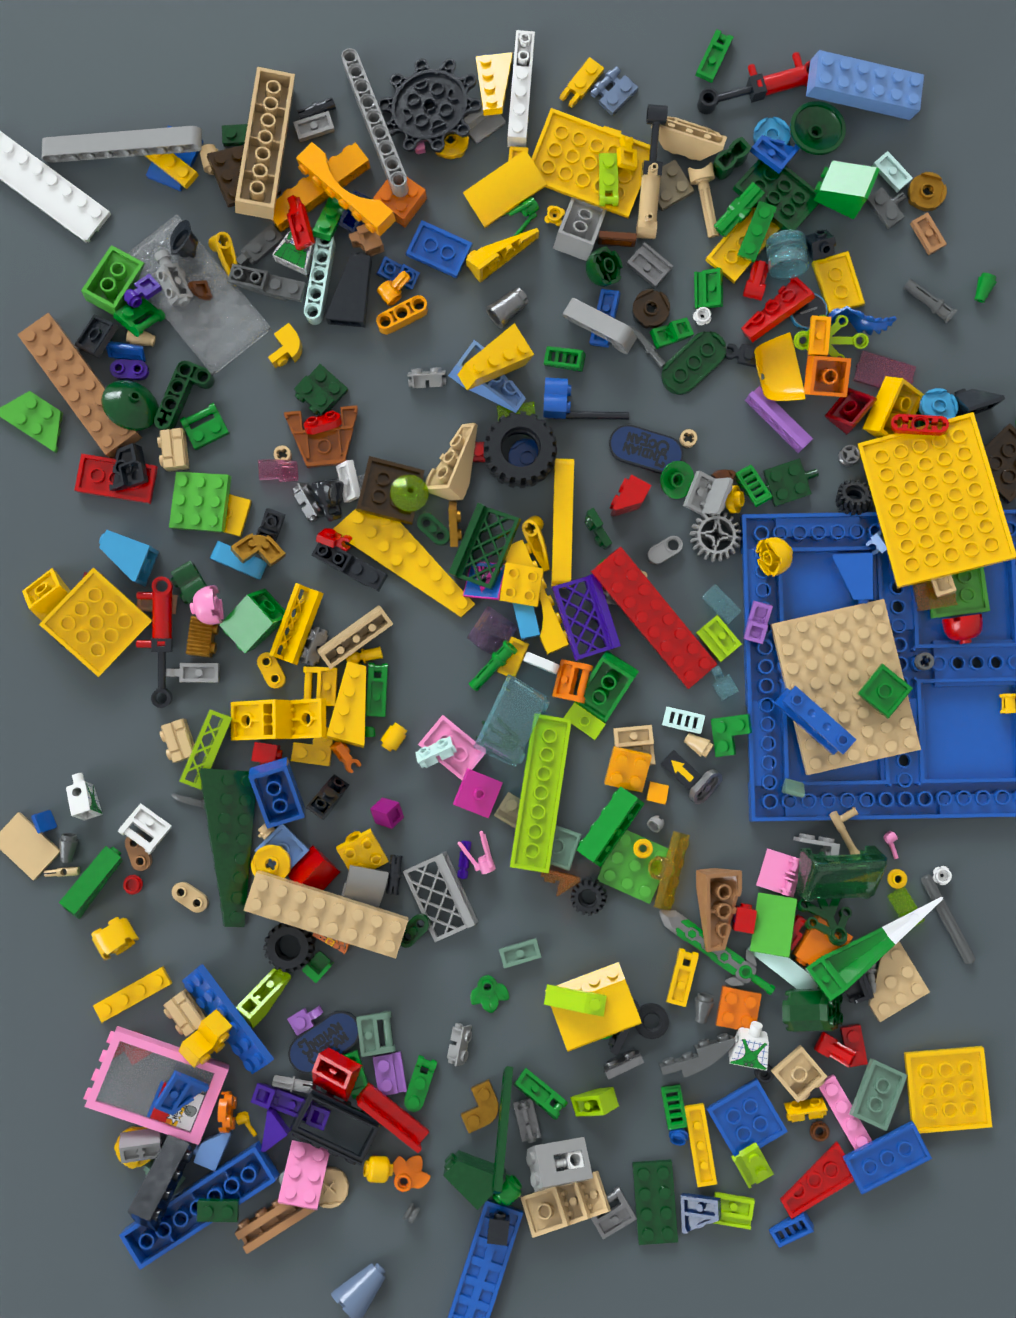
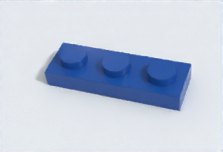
[589,289,621,348]

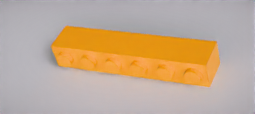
[272,142,371,232]

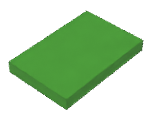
[750,893,798,958]

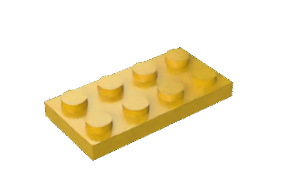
[705,207,780,283]

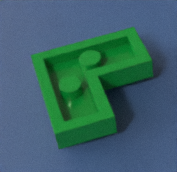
[711,714,752,757]

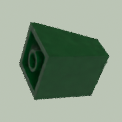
[443,1150,506,1210]

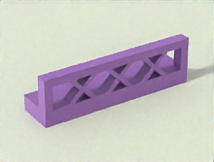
[745,386,813,453]

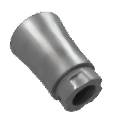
[486,287,529,328]

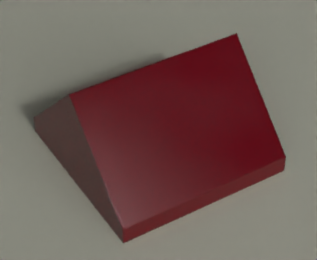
[825,388,877,435]

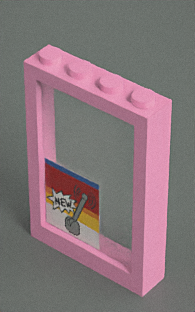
[83,1026,229,1145]

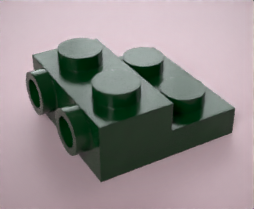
[294,364,348,416]

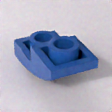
[376,256,420,290]

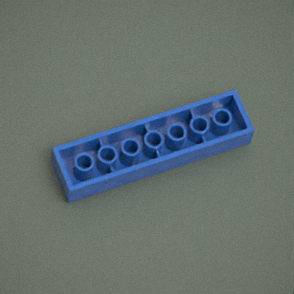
[119,1141,280,1270]

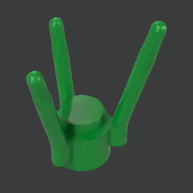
[503,197,539,236]

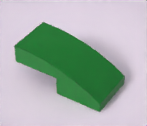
[650,317,694,349]

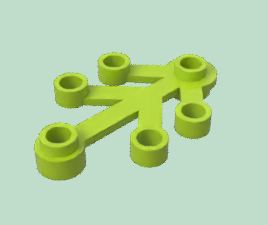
[793,315,869,358]

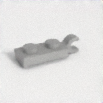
[166,663,220,683]

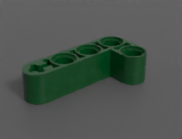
[154,360,215,430]

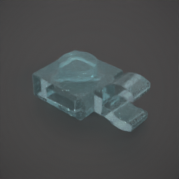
[710,666,739,700]

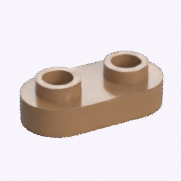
[125,833,152,871]

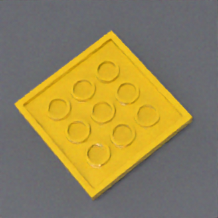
[39,568,152,677]
[904,1046,992,1133]

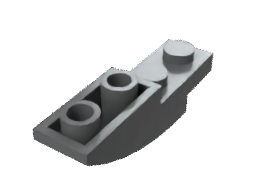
[227,264,307,303]
[659,1033,735,1078]

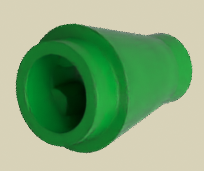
[974,273,997,303]

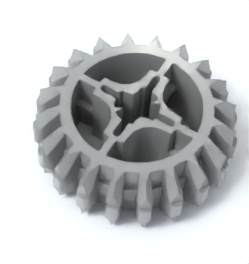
[690,512,742,562]

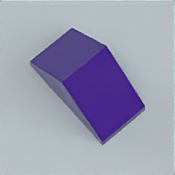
[261,1108,290,1152]

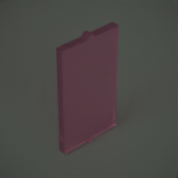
[853,351,916,388]

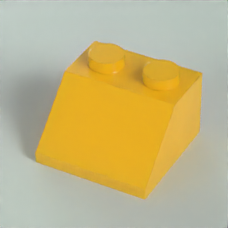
[22,568,71,621]

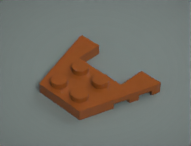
[284,405,358,468]

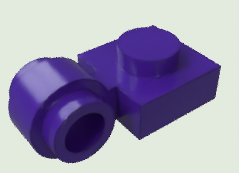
[124,274,162,308]

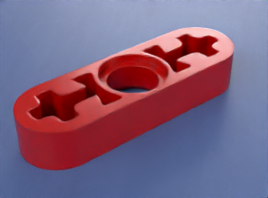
[891,414,949,436]

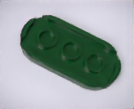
[661,331,726,395]

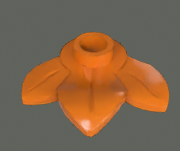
[393,1155,431,1192]

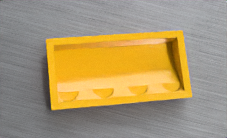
[463,149,547,227]

